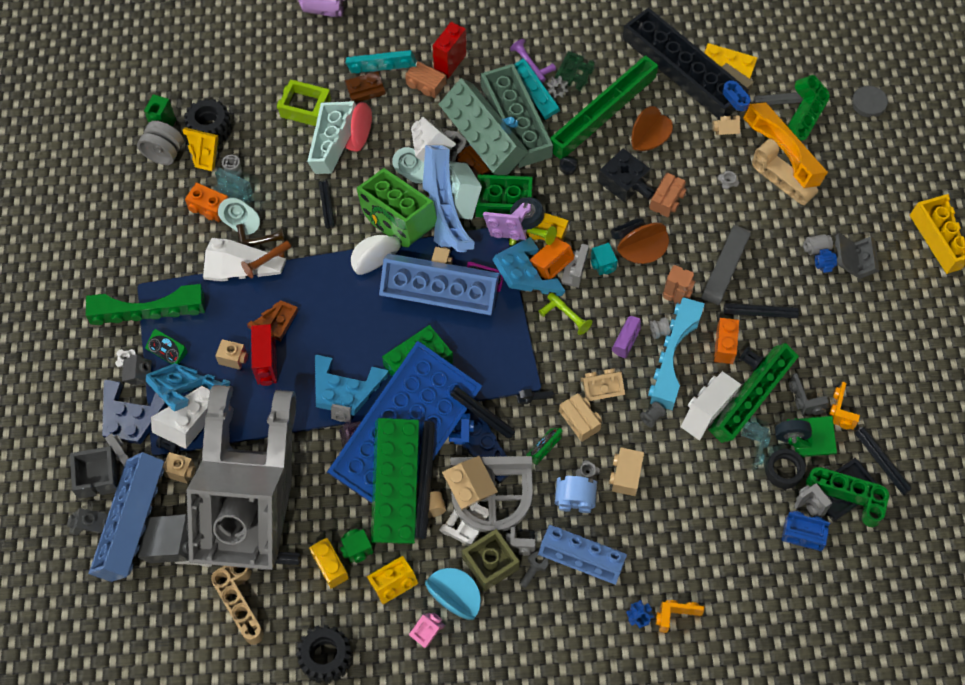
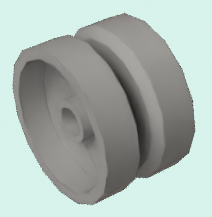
[137,121,184,165]

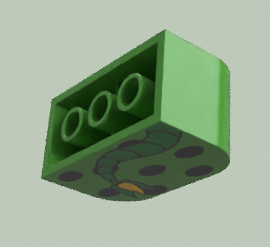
[356,168,437,247]

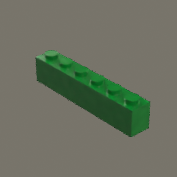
[708,343,799,443]

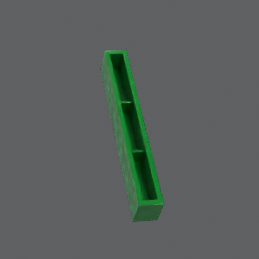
[550,55,658,160]

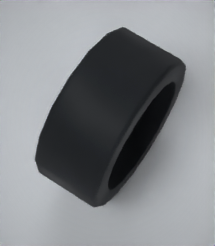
[765,448,806,489]

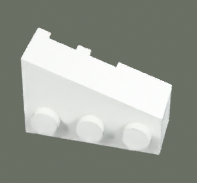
[681,371,742,441]
[151,386,210,449]

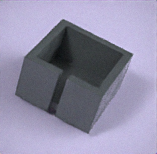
[70,446,118,499]

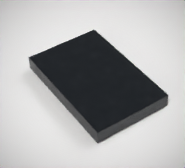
[825,457,877,523]

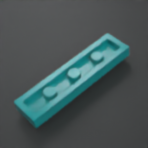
[345,50,417,73]
[514,58,560,120]

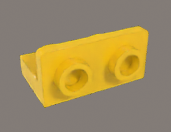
[367,556,418,604]

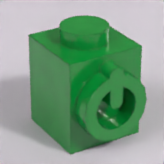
[340,529,373,563]

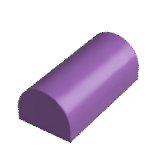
[612,316,641,358]

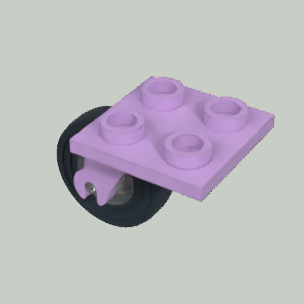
[483,197,544,240]

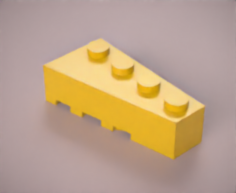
[909,194,965,274]

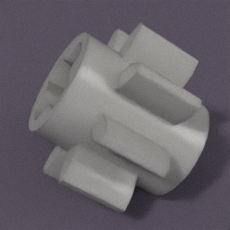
[546,76,568,98]

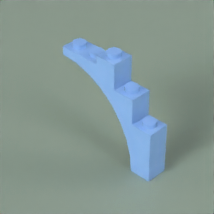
[423,145,475,252]

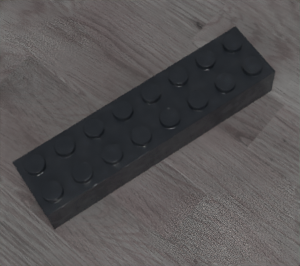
[622,7,749,120]

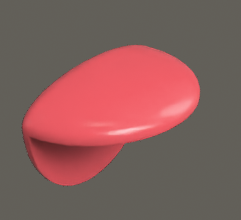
[345,102,372,152]

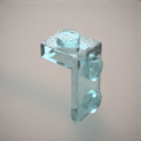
[741,422,771,470]

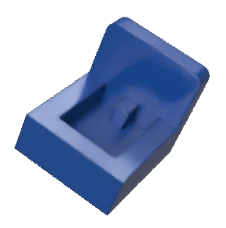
[449,413,474,445]

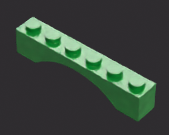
[86,284,205,325]

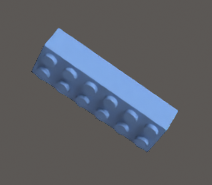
[379,253,500,315]
[88,452,164,582]

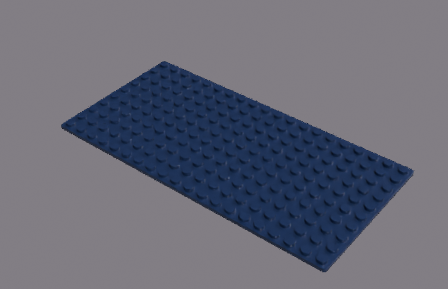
[137,228,541,456]

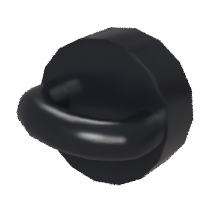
[559,156,577,175]

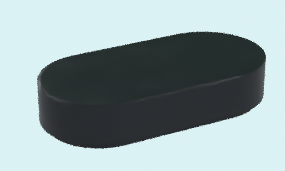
[611,218,646,239]

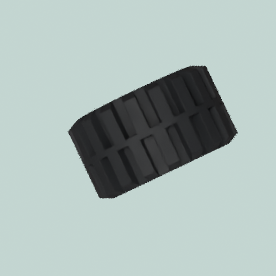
[184,98,232,145]
[296,625,353,684]

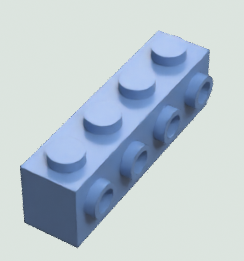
[538,525,627,585]

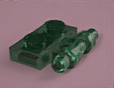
[555,51,595,91]

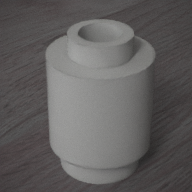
[803,234,833,255]

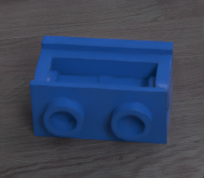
[781,511,830,552]

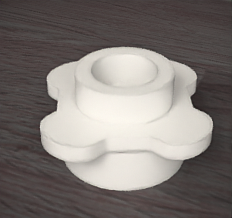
[115,349,136,367]

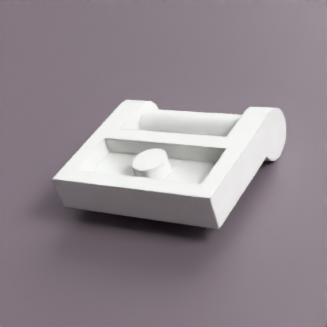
[440,503,489,546]

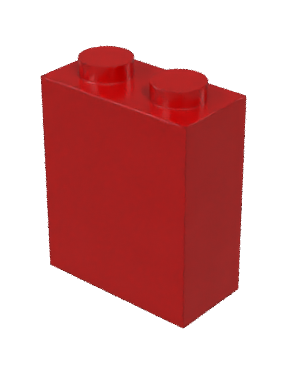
[432,22,466,79]
[251,324,277,386]

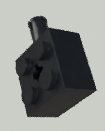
[598,148,656,203]

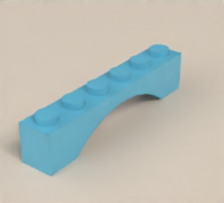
[648,297,705,410]

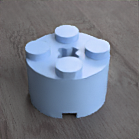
[555,476,597,513]

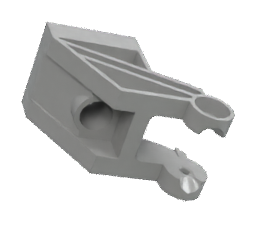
[187,385,296,570]

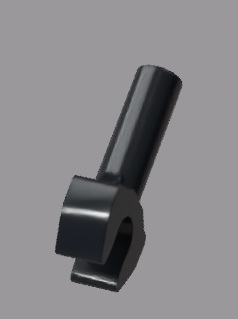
[516,389,554,405]

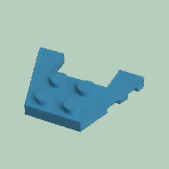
[493,237,565,296]
[315,355,389,415]
[146,363,230,411]

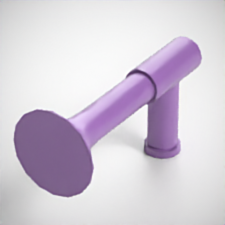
[510,39,556,83]

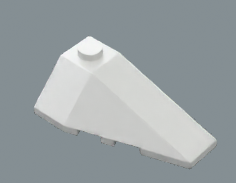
[203,238,286,281]

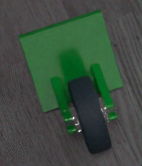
[775,416,837,457]

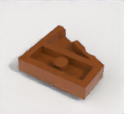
[247,300,298,342]

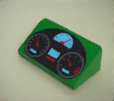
[145,329,188,364]
[526,428,563,465]

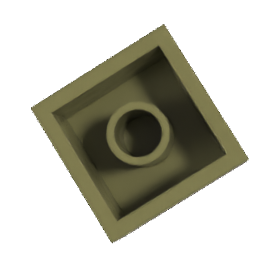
[462,529,520,591]

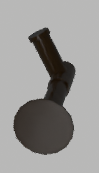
[236,224,287,247]

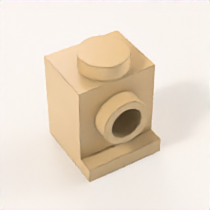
[712,116,740,135]
[431,247,453,265]

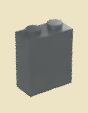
[137,514,189,564]

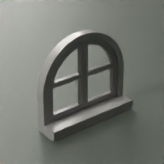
[451,456,532,533]

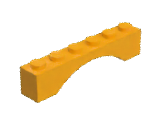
[743,102,828,188]

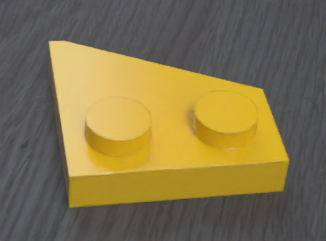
[183,128,218,171]

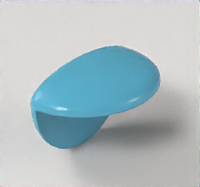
[425,568,481,620]

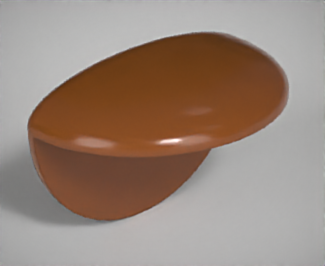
[631,106,673,151]
[617,222,669,264]

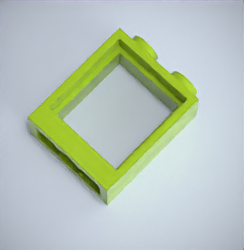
[277,79,332,126]

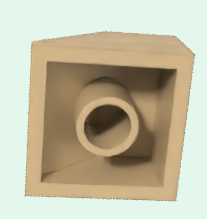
[442,456,498,511]

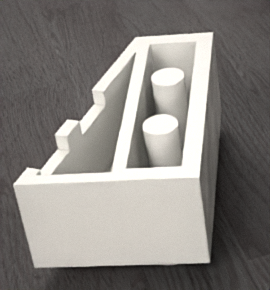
[411,117,456,162]

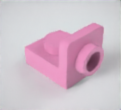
[409,613,445,648]

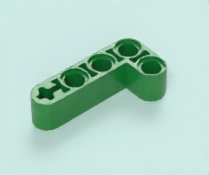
[788,75,830,141]
[806,467,889,528]

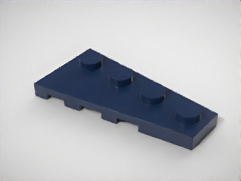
[452,409,510,484]

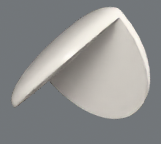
[351,235,401,275]

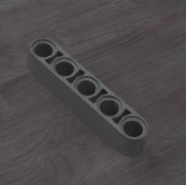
[701,225,751,305]

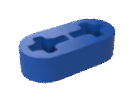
[723,81,751,111]

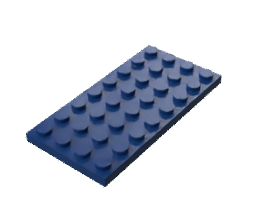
[327,341,482,503]

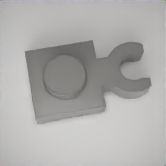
[104,434,129,466]

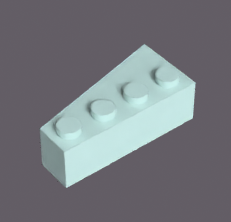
[307,101,356,174]

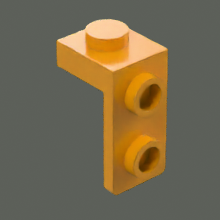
[829,382,860,430]
[655,600,704,633]

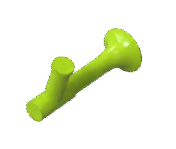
[509,226,557,246]
[538,292,593,335]

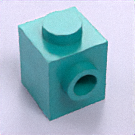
[591,243,618,276]

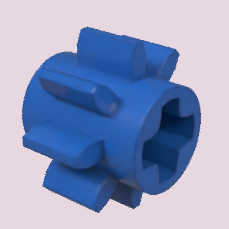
[815,249,837,273]
[626,600,654,628]

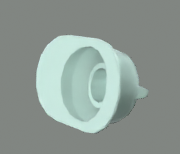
[392,147,424,183]
[218,198,260,235]

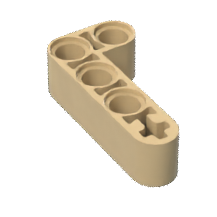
[752,139,818,205]
[211,566,263,645]

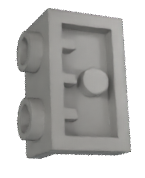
[561,244,589,288]
[794,484,832,518]

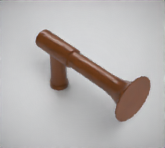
[241,241,291,278]

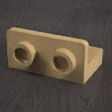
[581,368,625,401]

